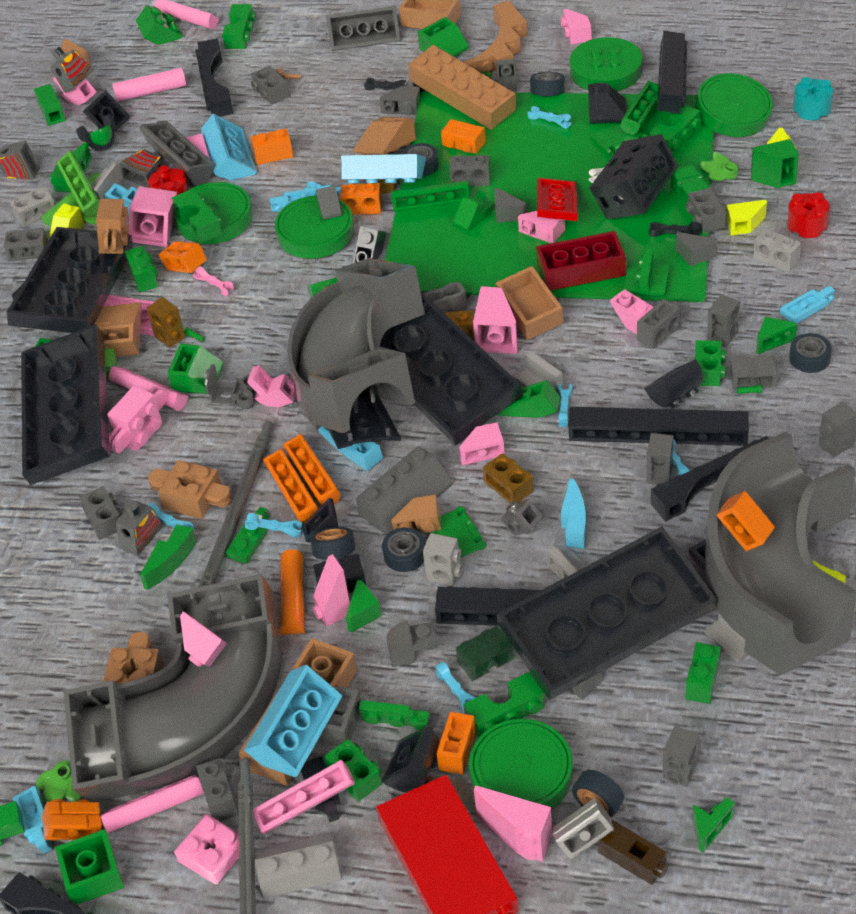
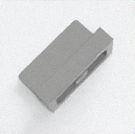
[92,163,122,201]
[516,352,563,392]
[547,546,586,579]
[705,613,748,662]

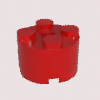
[148,165,189,195]
[787,192,830,238]

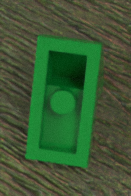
[453,197,493,232]
[692,797,735,853]

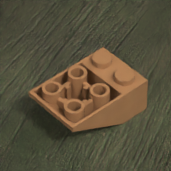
[353,117,416,155]
[95,302,142,357]

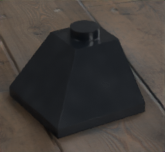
[588,82,627,124]
[83,90,131,133]

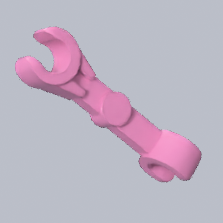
[193,266,234,296]

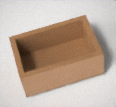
[399,0,462,29]
[496,266,563,340]

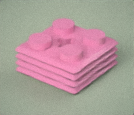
[174,814,239,884]

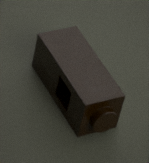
[598,820,669,885]

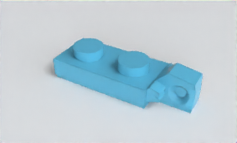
[270,187,321,212]
[780,286,835,323]
[13,785,52,854]

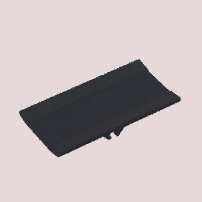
[328,385,401,449]

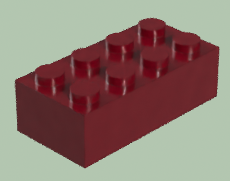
[536,231,626,290]

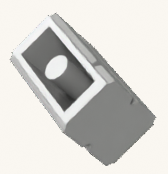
[552,798,614,859]

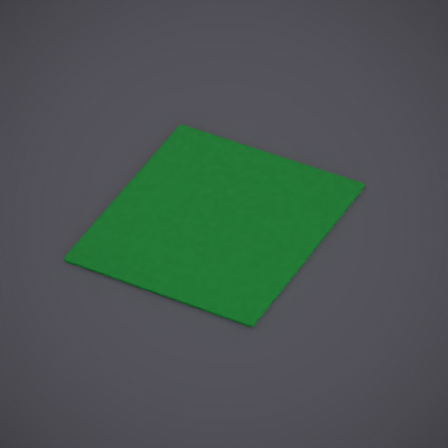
[385,91,713,302]

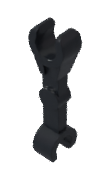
[364,78,407,90]
[649,222,700,237]

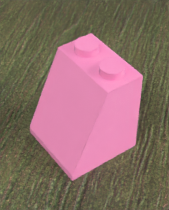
[129,186,177,247]
[473,287,518,354]

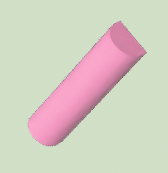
[154,0,219,29]
[112,68,186,102]
[109,366,188,411]
[253,760,355,834]
[100,774,204,834]

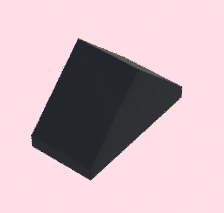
[302,498,339,543]

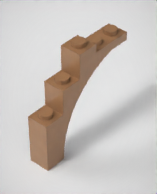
[463,0,528,73]

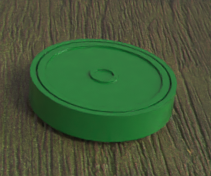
[570,37,642,91]
[695,73,773,137]
[174,182,253,244]
[275,195,354,259]
[469,719,573,809]

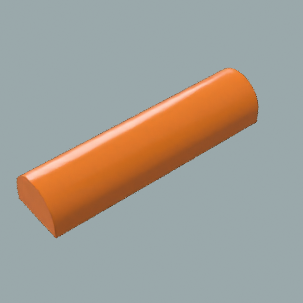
[283,434,340,505]
[263,448,318,523]
[280,549,305,635]

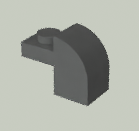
[386,621,438,667]

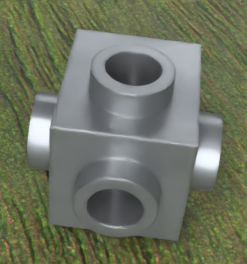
[501,499,543,535]

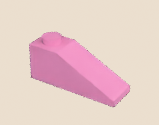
[312,554,350,626]

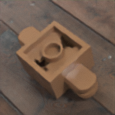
[96,199,129,254]
[148,460,232,519]
[103,632,164,684]

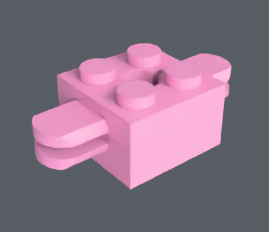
[107,386,168,454]

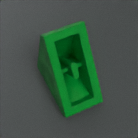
[756,317,797,355]
[345,580,381,632]

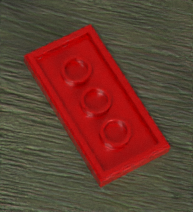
[536,178,578,221]

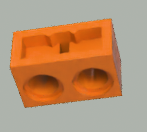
[340,183,382,215]
[158,241,207,273]
[437,712,476,775]

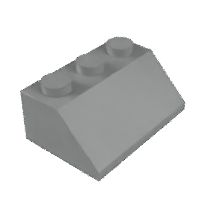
[255,832,342,899]

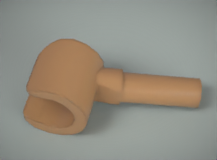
[275,68,300,80]

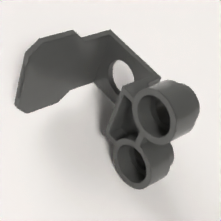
[205,364,256,409]

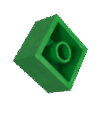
[55,829,124,905]

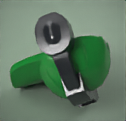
[76,114,115,152]

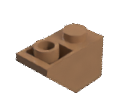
[392,495,441,533]

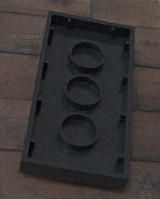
[6,227,133,333]
[380,291,523,446]
[21,324,110,485]
[497,526,718,700]

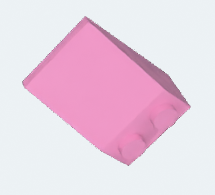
[474,786,553,862]

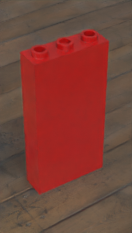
[376,775,519,914]

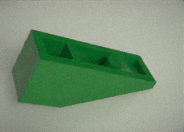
[50,142,92,192]
[496,380,560,418]

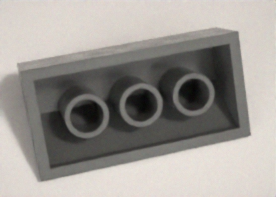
[326,6,401,51]
[140,121,215,185]
[356,446,453,535]

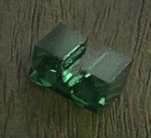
[455,625,514,682]

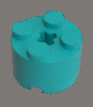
[793,77,833,120]

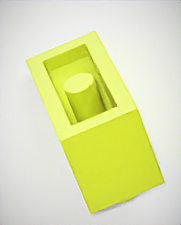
[49,203,85,239]

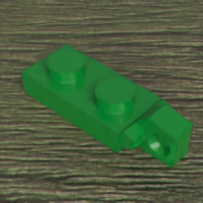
[225,507,270,564]
[359,700,430,730]

